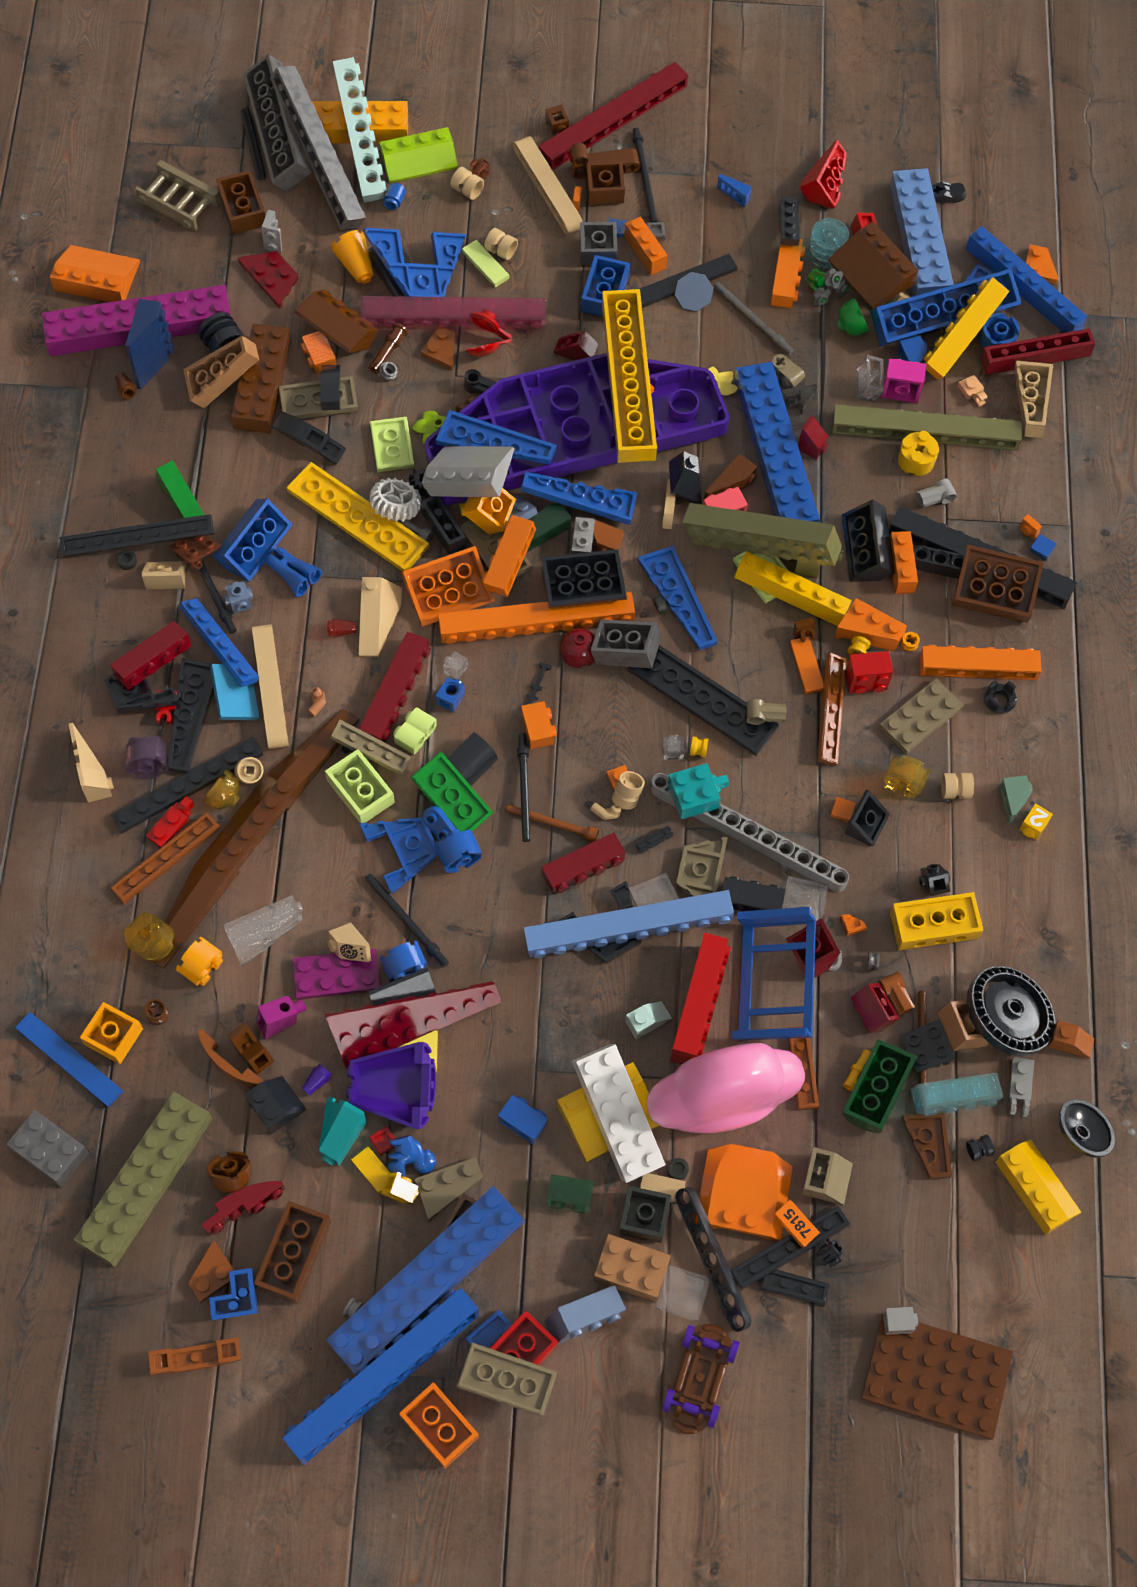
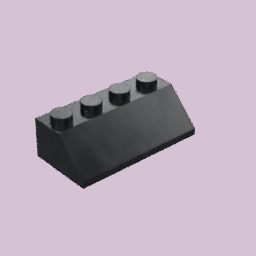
[842,500,895,582]

